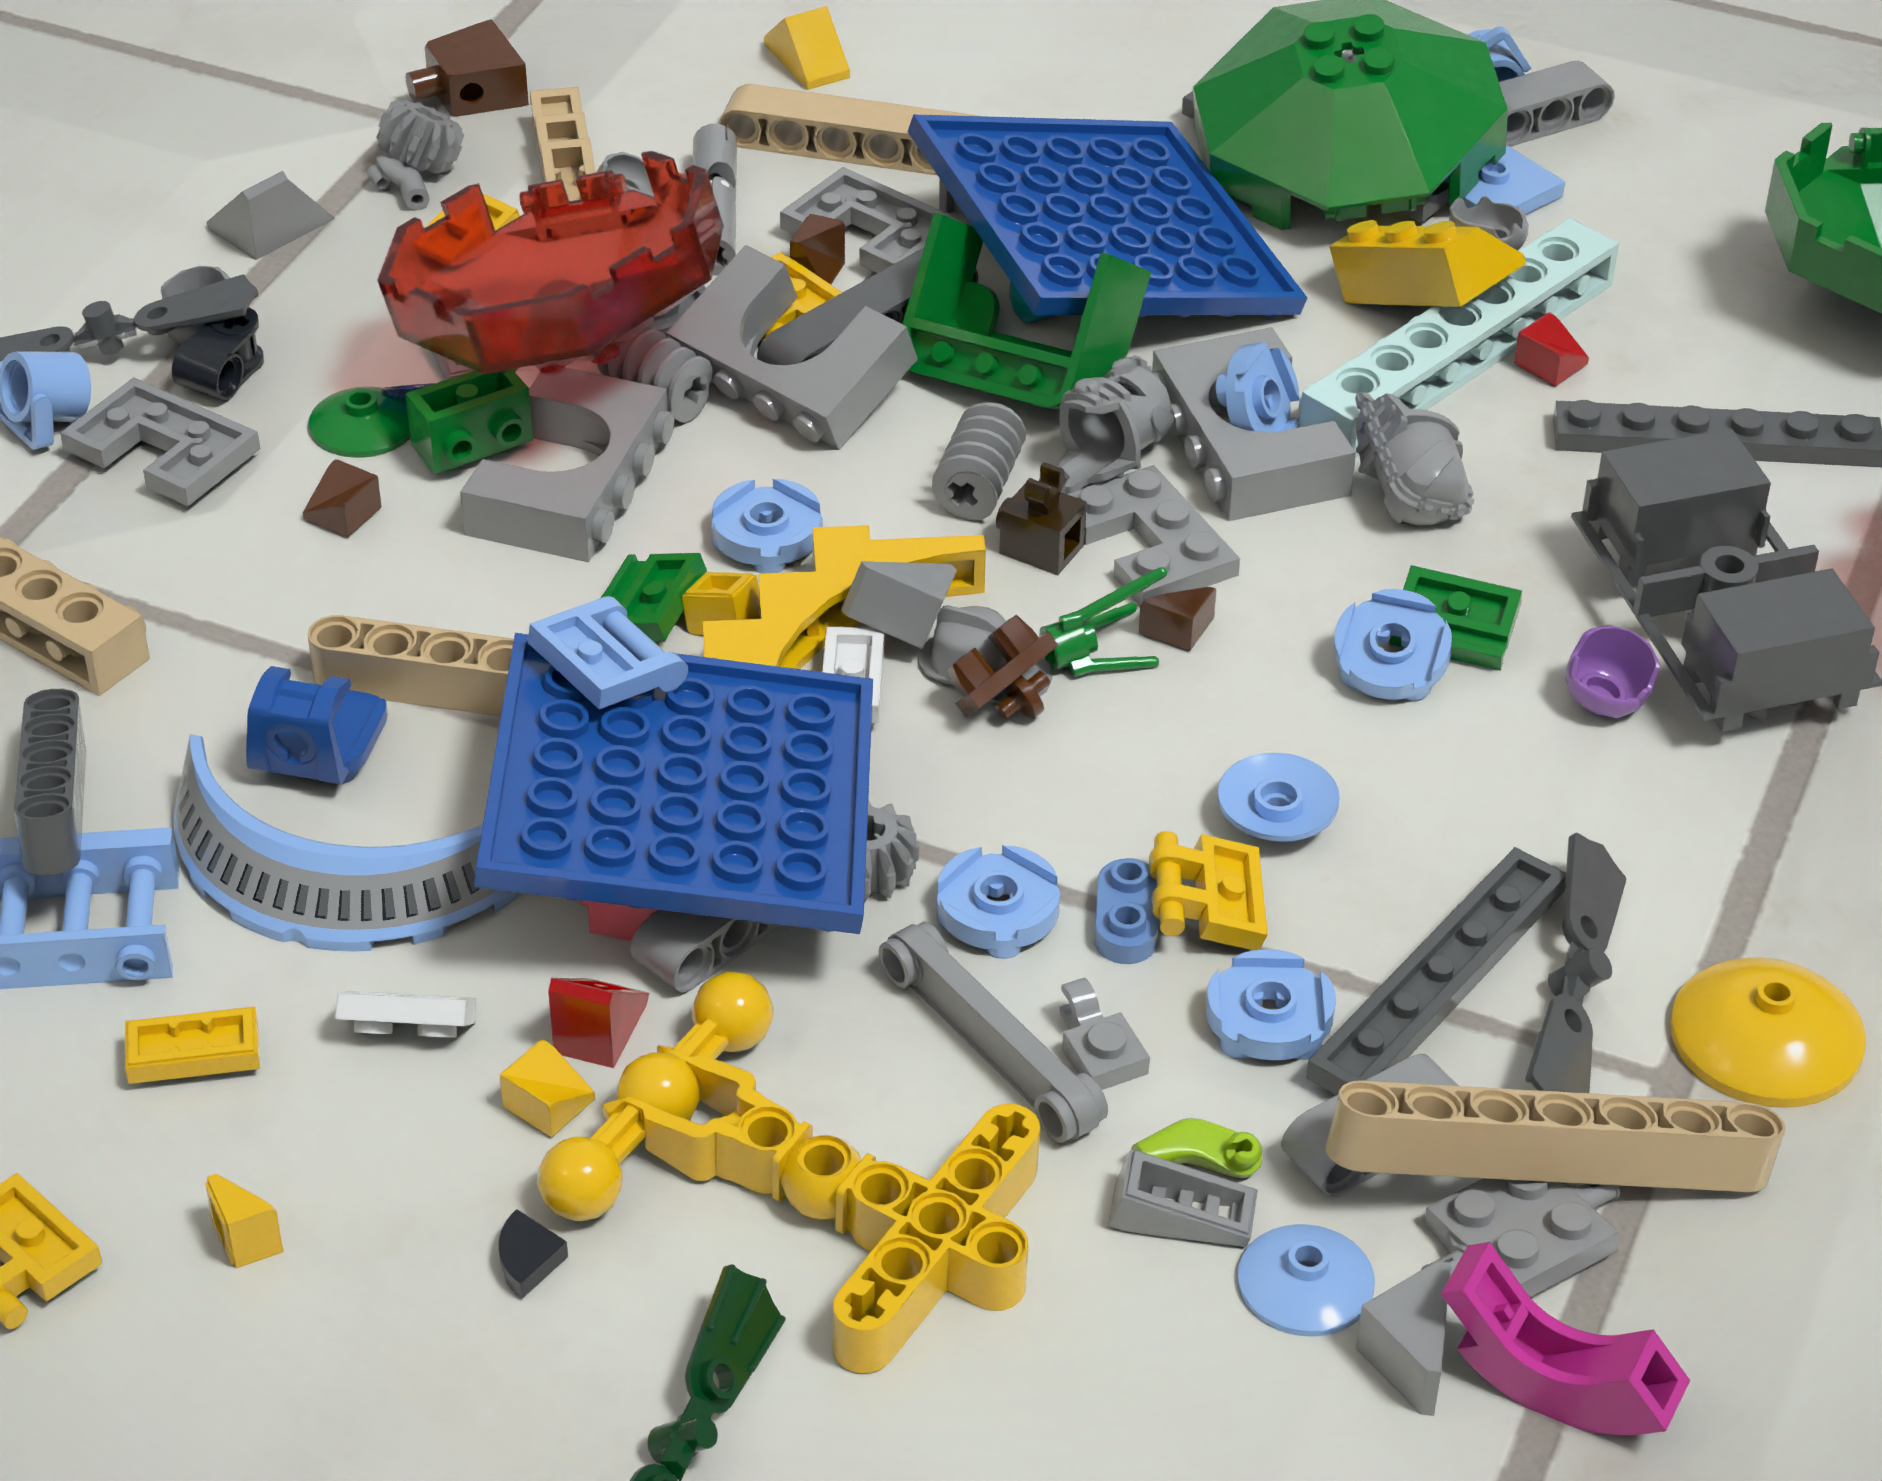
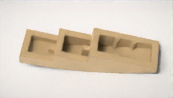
[530,87,603,228]

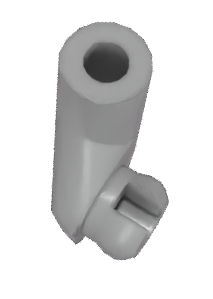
[367,155,430,210]

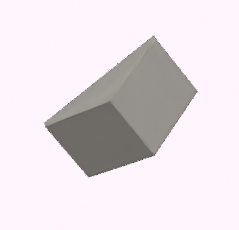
[841,561,957,649]
[1356,1261,1451,1416]

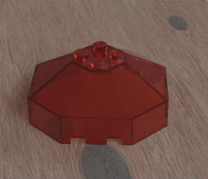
[377,151,724,374]

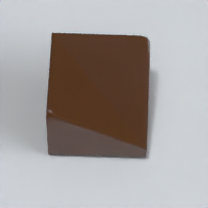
[790,214,845,284]
[303,459,382,537]
[1139,587,1216,651]

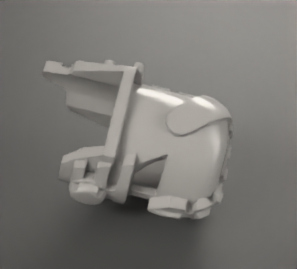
[1057,355,1174,494]
[1355,392,1474,526]

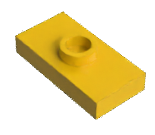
[125,1006,260,1084]

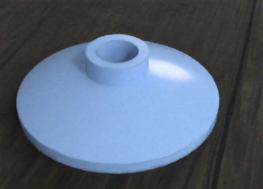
[1218,753,1340,842]
[1237,1224,1375,1336]

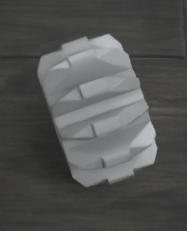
[376,99,464,174]
[864,799,919,902]

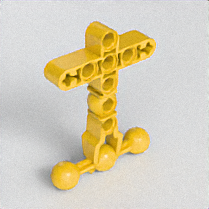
[537,971,1040,1374]

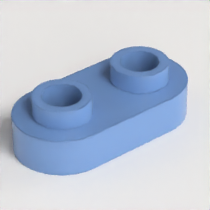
[1095,858,1159,964]

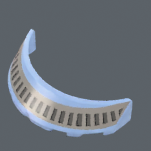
[173,734,519,951]

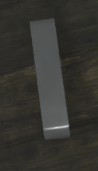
[757,248,979,365]
[14,689,86,876]

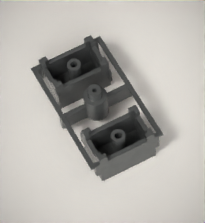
[1571,428,1882,732]

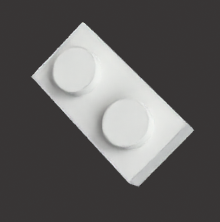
[822,627,884,724]
[335,991,477,1037]

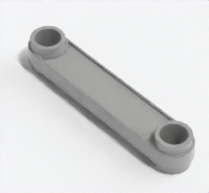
[878,921,1108,1143]

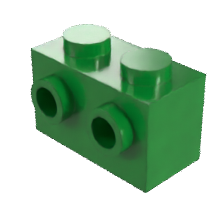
[406,360,533,474]

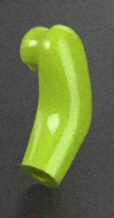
[1131,1118,1262,1178]

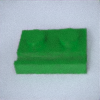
[601,553,707,642]
[1389,565,1522,670]

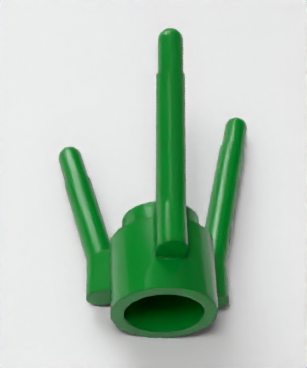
[1039,567,1167,678]

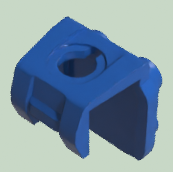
[246,666,388,784]

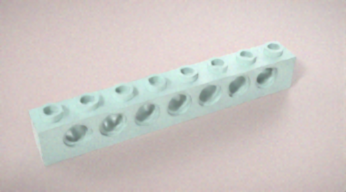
[1299,218,1619,458]

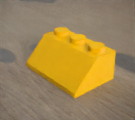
[1329,220,1526,307]

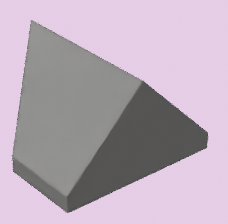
[206,170,335,260]

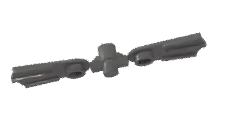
[0,274,259,361]
[1525,832,1627,1093]

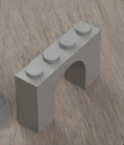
[666,245,918,450]
[1152,327,1356,521]
[460,363,674,563]

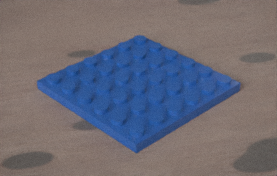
[907,114,1308,317]
[474,633,873,934]

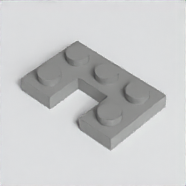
[780,167,962,273]
[60,377,260,506]
[1067,465,1240,607]

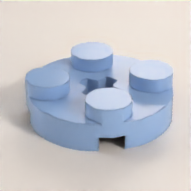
[1216,342,1300,432]
[711,479,823,574]
[1334,589,1452,701]
[937,845,1060,959]
[1206,949,1336,1060]

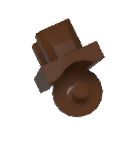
[946,614,1059,719]

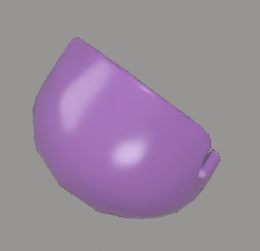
[1565,625,1660,718]

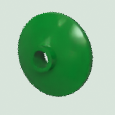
[309,386,411,458]

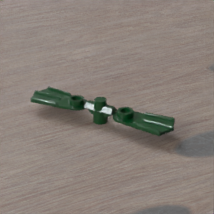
[630,1264,786,1481]

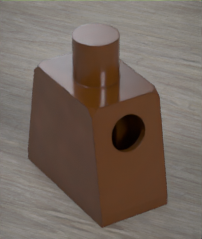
[405,19,529,117]

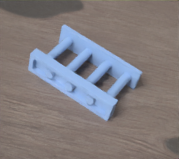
[0,827,180,989]

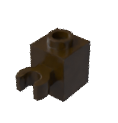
[996,462,1087,576]

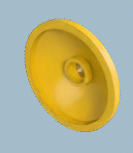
[1670,957,1866,1108]

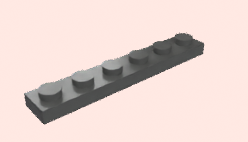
[1553,400,1882,467]
[1306,847,1566,1095]

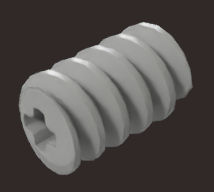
[597,320,713,423]
[932,402,1026,521]

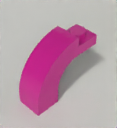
[1441,1242,1690,1435]

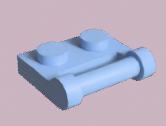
[528,596,688,709]

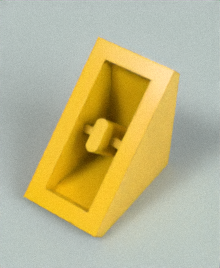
[764,6,850,90]

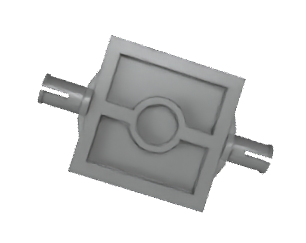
[1421,1178,1620,1297]

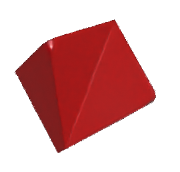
[1514,312,1589,386]

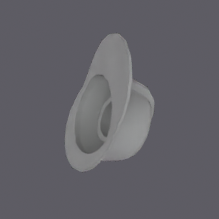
[918,605,1052,703]

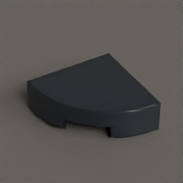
[498,1209,568,1298]

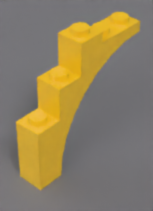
[703,525,986,669]

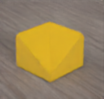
[682,572,760,635]
[500,1039,596,1138]
[205,1174,284,1268]

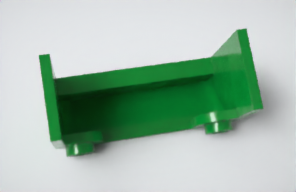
[902,213,1151,411]

